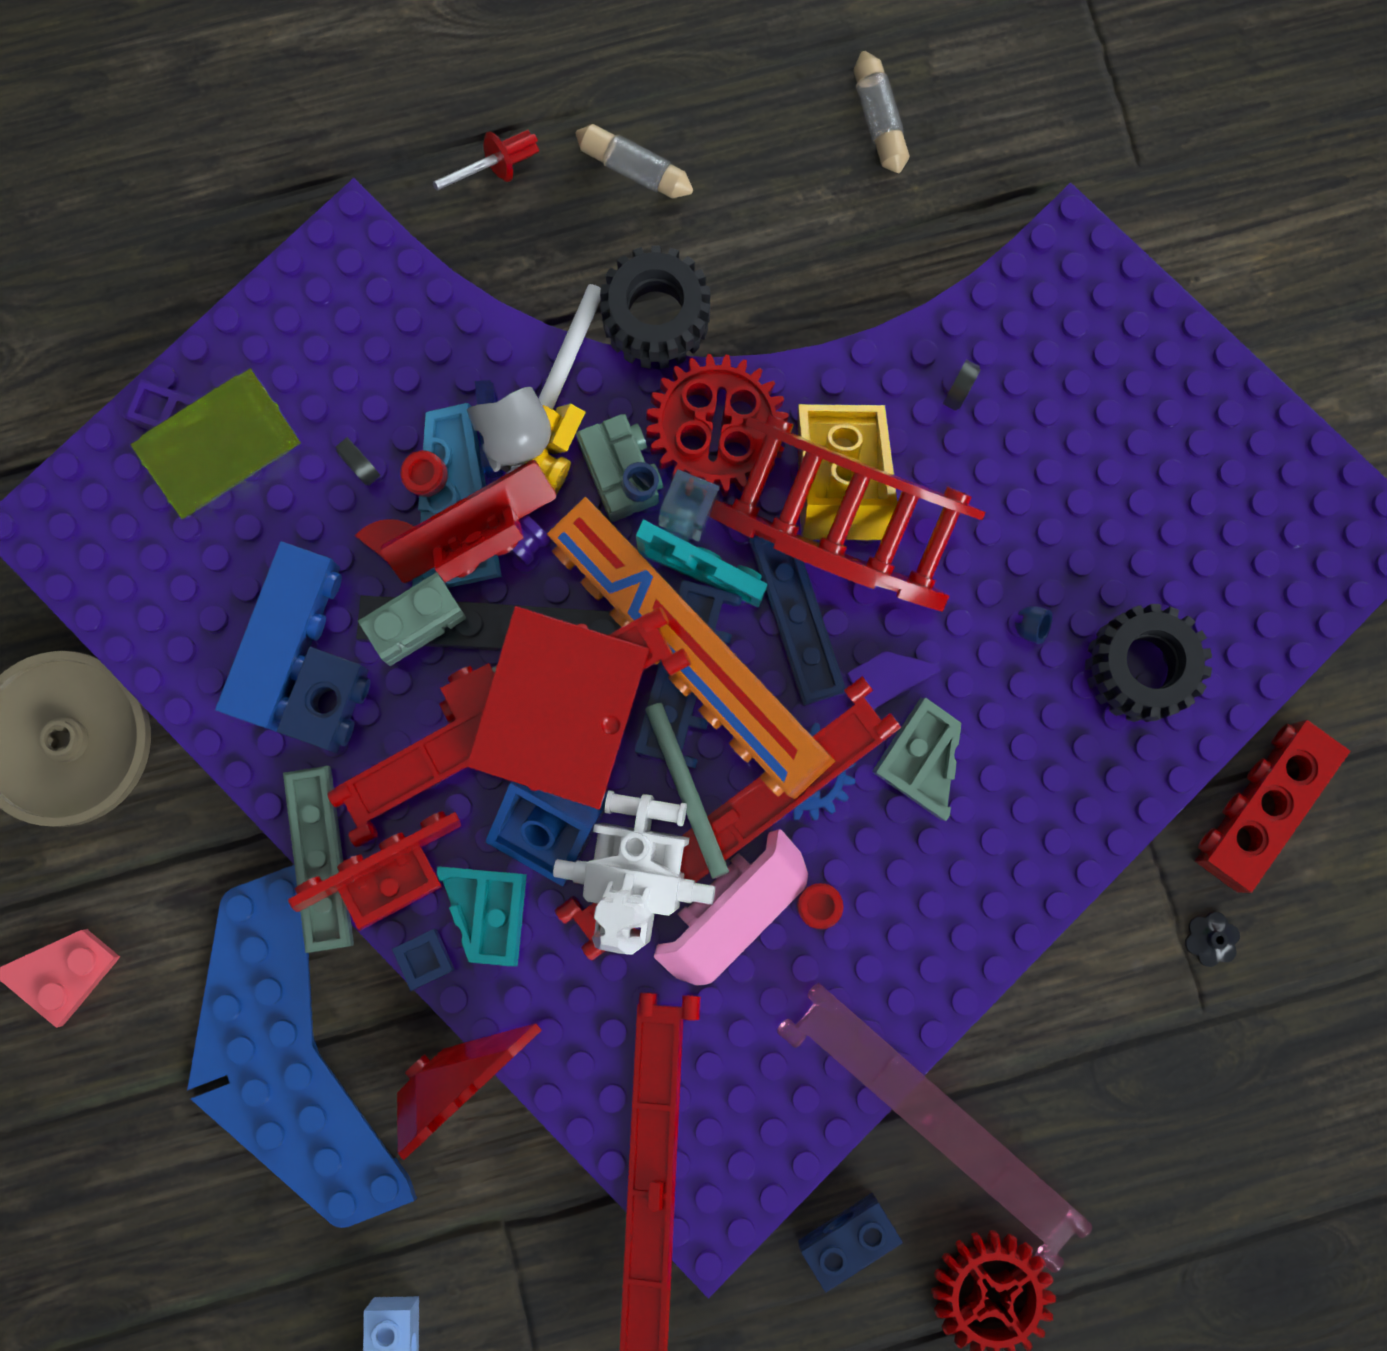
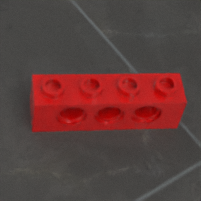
[1195,720,1351,893]

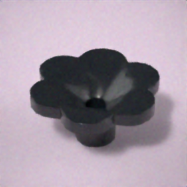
[1185,912,1240,967]

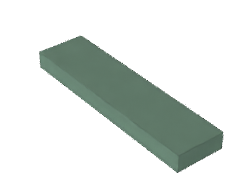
[283,766,354,953]

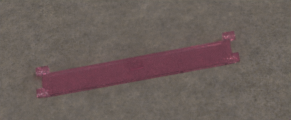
[777,983,1092,1273]

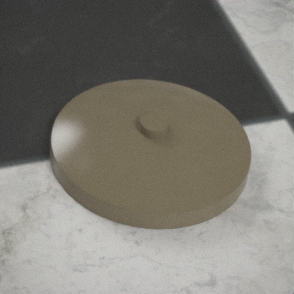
[0,651,151,827]

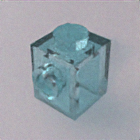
[658,469,719,541]

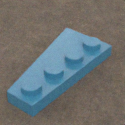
[412,403,502,588]

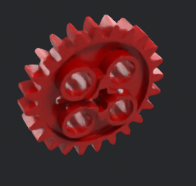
[646,354,789,497]

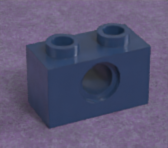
[276,647,371,753]
[798,1193,903,1293]

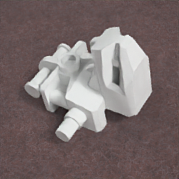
[553,791,715,954]

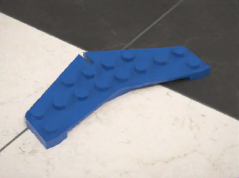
[187,865,417,1228]

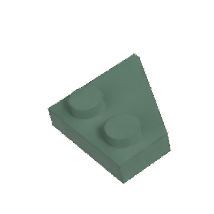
[872,697,962,821]

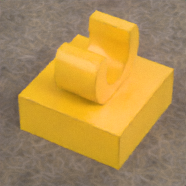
[542,403,586,454]

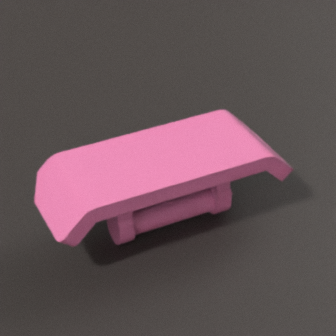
[654,829,808,986]

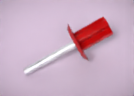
[433,130,540,191]

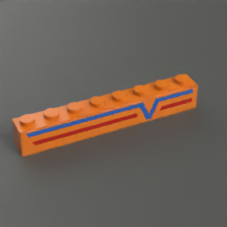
[547,497,835,799]

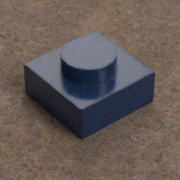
[392,929,455,991]

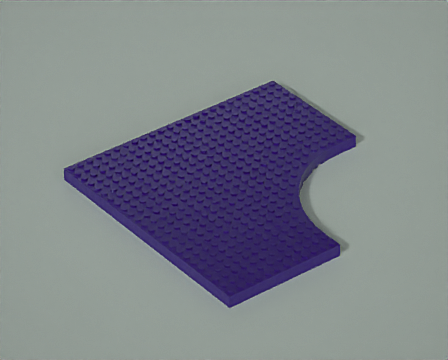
[0,178,1387,1299]

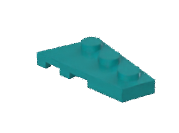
[636,519,768,607]

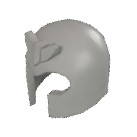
[467,387,551,472]

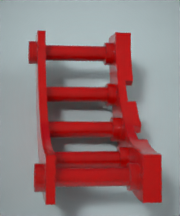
[709,415,986,612]

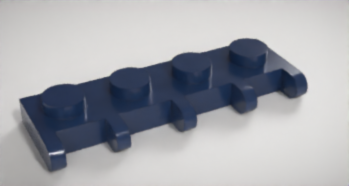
[635,580,742,769]

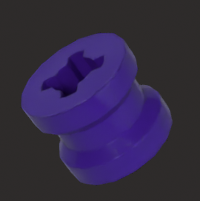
[510,515,552,567]

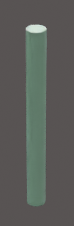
[645,703,729,879]

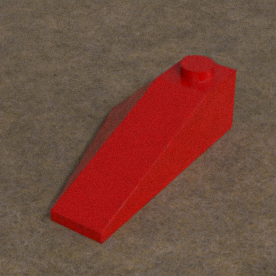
[397,1023,542,1160]

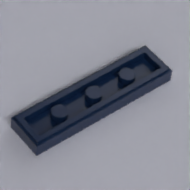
[749,535,846,706]

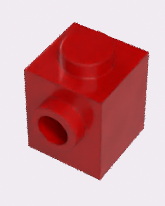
[439,663,495,724]

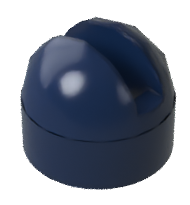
[621,462,659,502]
[1015,606,1053,644]

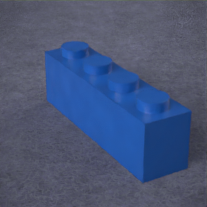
[215,541,342,732]

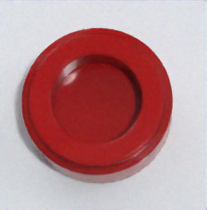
[400,450,448,497]
[797,883,844,929]

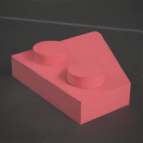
[0,929,120,1028]

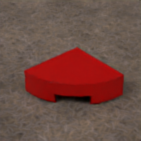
[355,519,414,562]

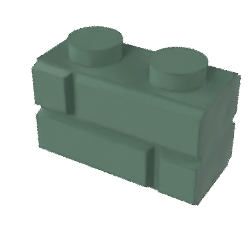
[576,414,664,522]
[358,572,467,666]

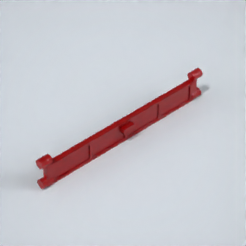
[327,607,691,848]
[555,676,902,961]
[619,992,701,1351]

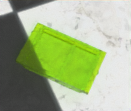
[130,368,302,519]

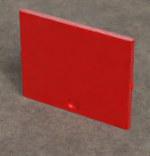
[467,606,650,809]

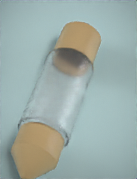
[853,51,910,173]
[575,124,693,199]

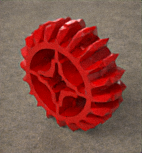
[931,1230,1056,1351]

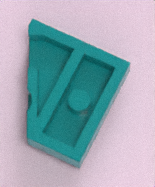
[437,866,527,967]

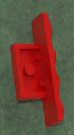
[381,460,556,583]
[288,811,461,931]

